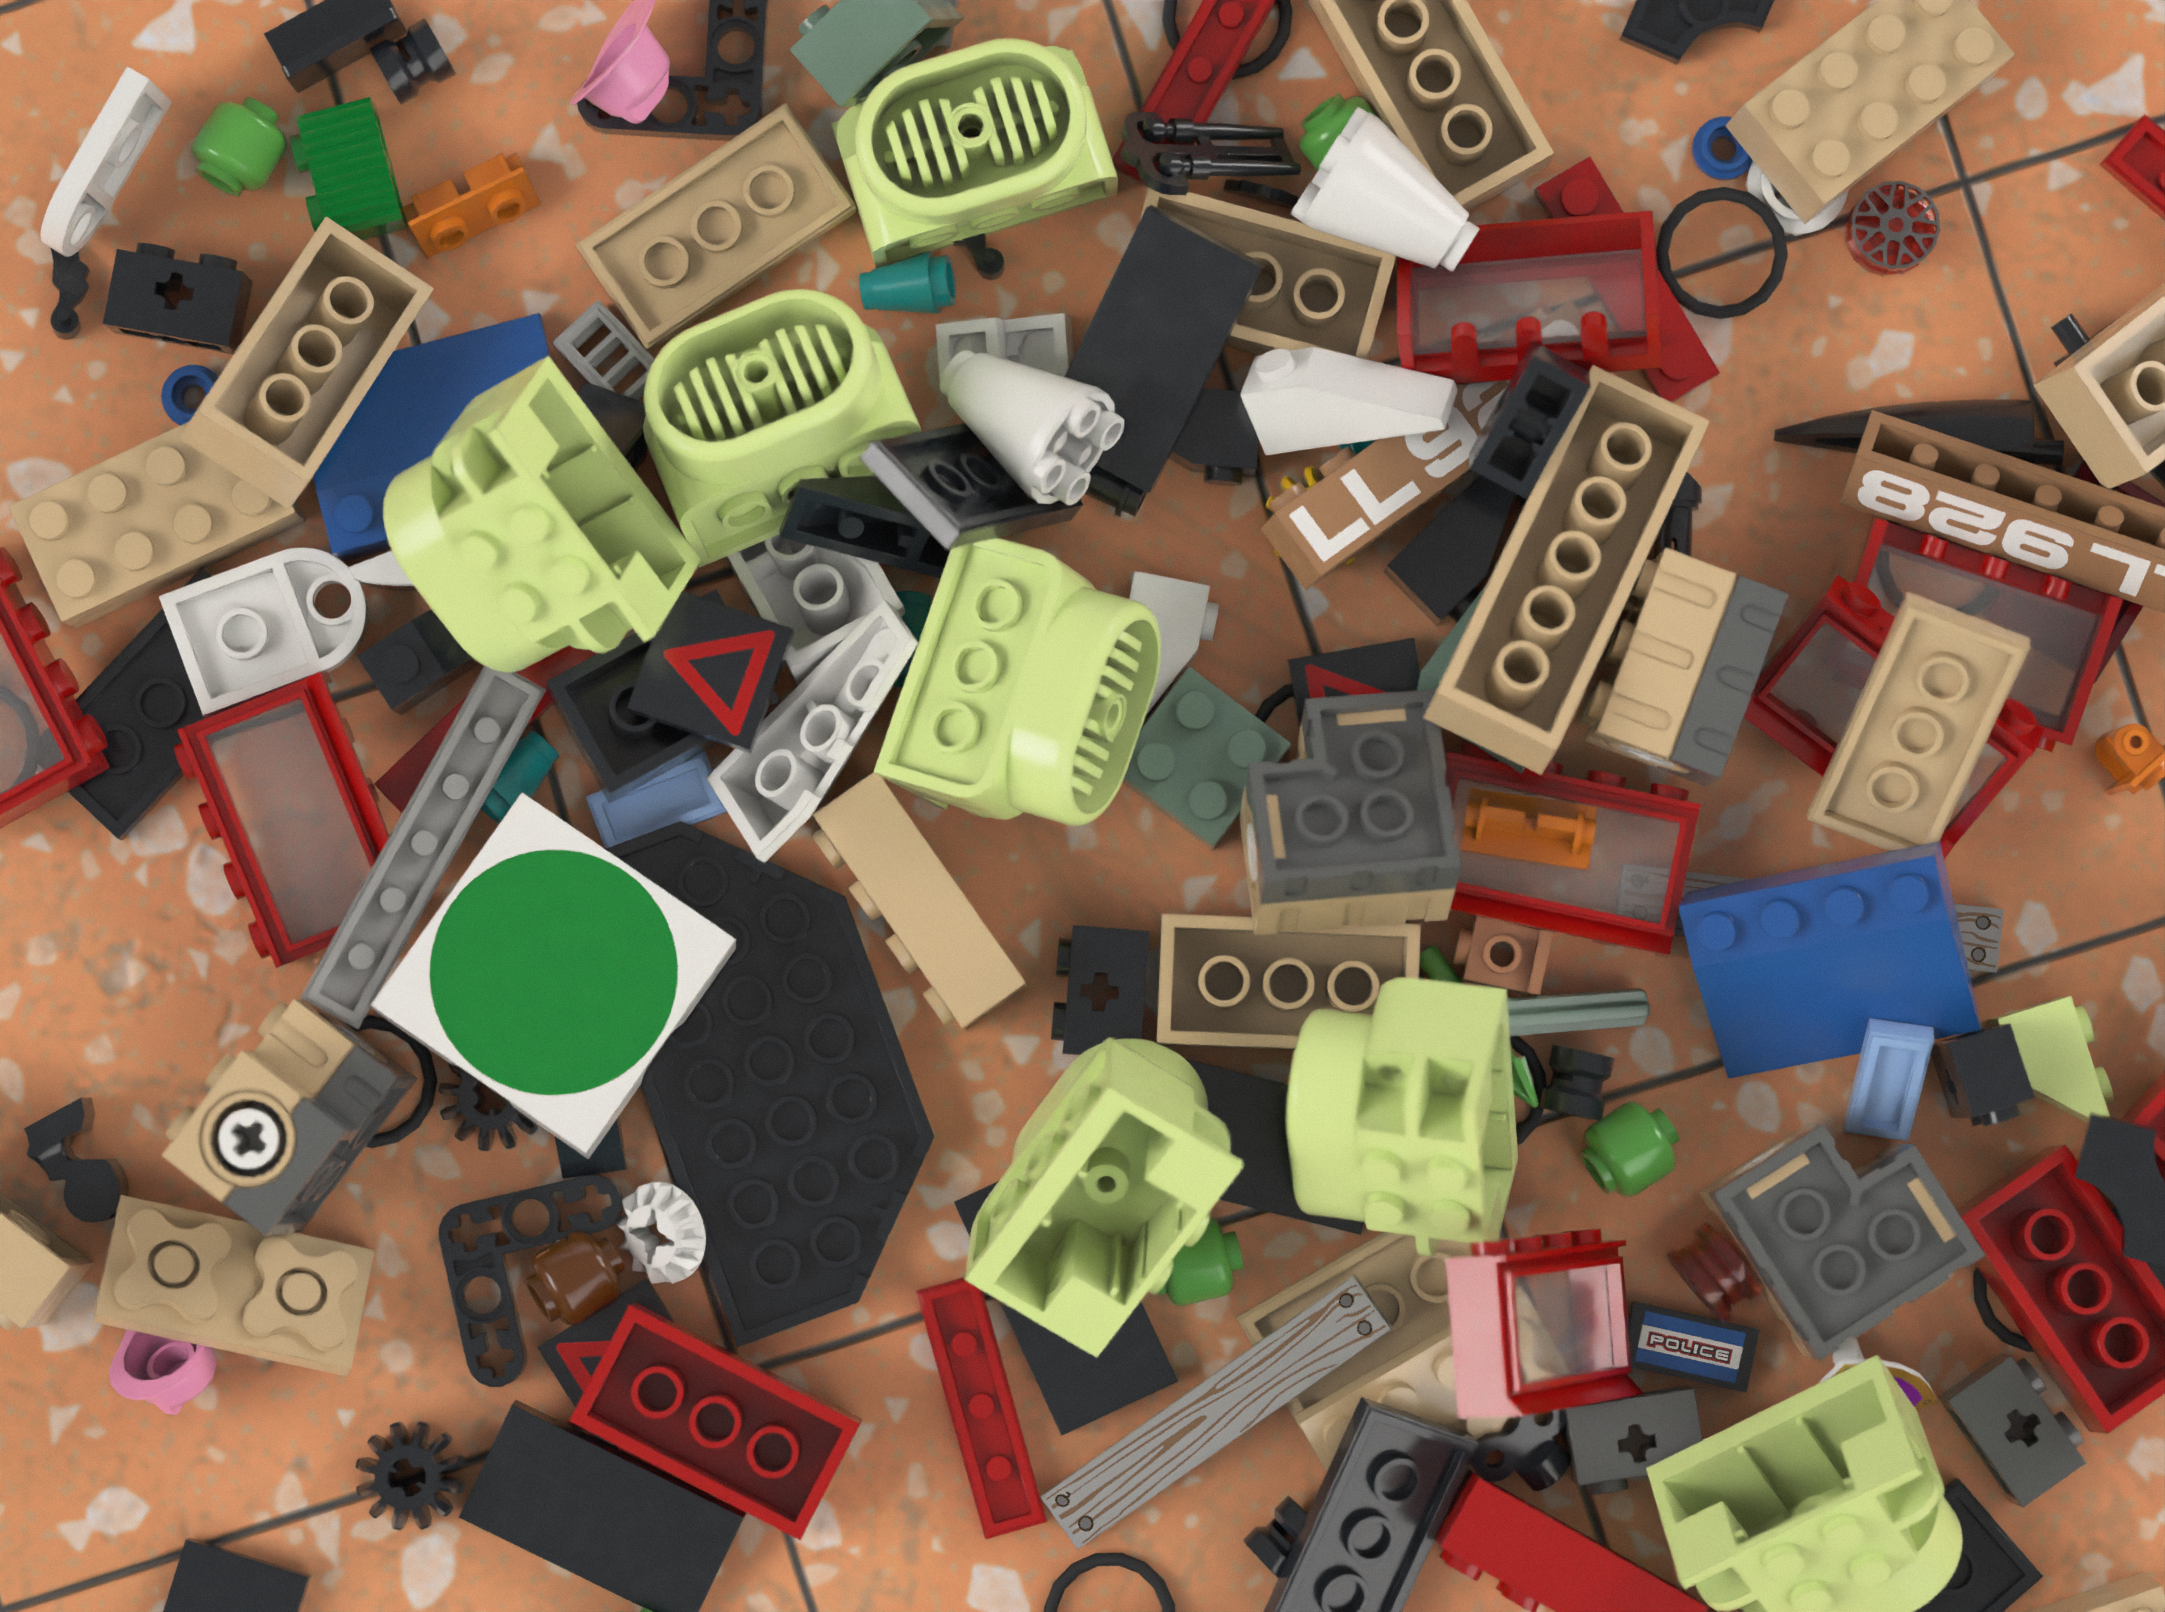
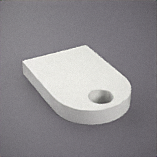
[40,67,172,257]
[159,547,368,718]

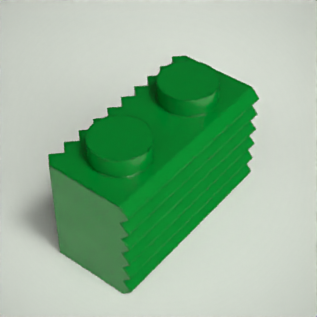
[290,97,408,240]

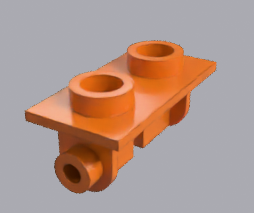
[402,152,541,259]
[2094,724,2165,795]
[1460,788,1598,871]

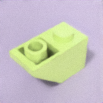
[1987,996,2114,1123]

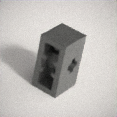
[1938,1353,2086,1507]
[1564,1385,1702,1495]

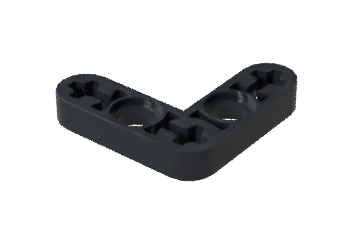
[577,0,769,141]
[439,1175,624,1387]

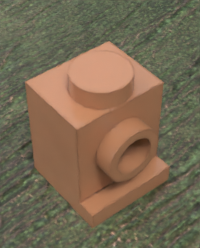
[1452,916,1553,996]

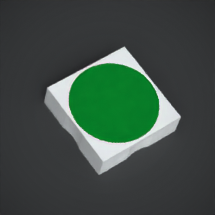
[371,793,736,1159]

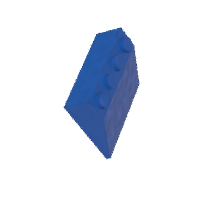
[313,313,553,562]
[1678,841,1982,1078]

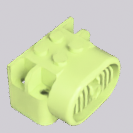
[831,38,1118,269]
[643,289,922,567]
[383,356,701,672]
[874,538,1161,826]
[1287,978,1518,1257]
[965,1038,1243,1358]
[1646,1355,1963,1612]

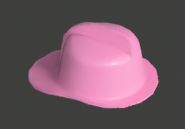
[570,0,670,124]
[109,1329,217,1415]

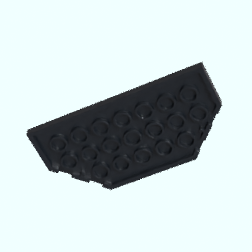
[605,821,935,1348]

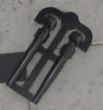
[1121,112,1301,195]

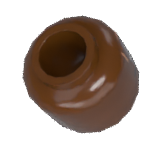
[525,1230,625,1326]

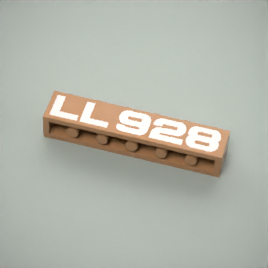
[1260,302,1582,590]
[1839,410,2165,613]

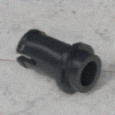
[1085,465,1147,517]

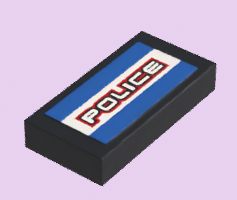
[1628,1301,1760,1392]

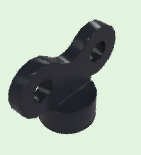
[1470,1409,1571,1491]

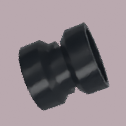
[370,18,456,104]
[1539,1045,1615,1121]
[1243,1495,1308,1578]

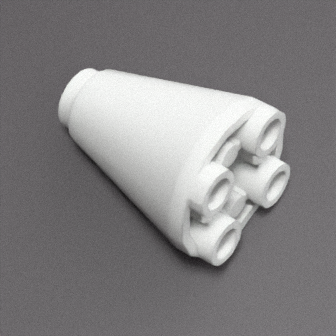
[1290,107,1480,272]
[940,350,1124,505]

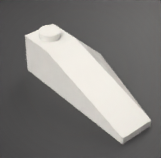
[726,535,906,686]
[707,599,918,863]

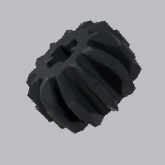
[438,1063,538,1151]
[356,1421,466,1530]

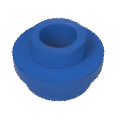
[1692,116,1753,181]
[161,365,219,425]

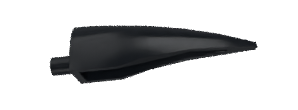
[1774,399,2064,466]

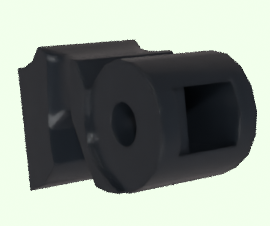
[24,1097,129,1223]

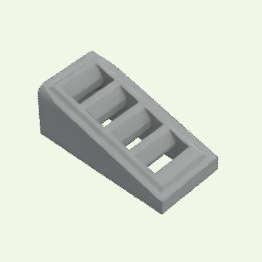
[553,300,655,400]

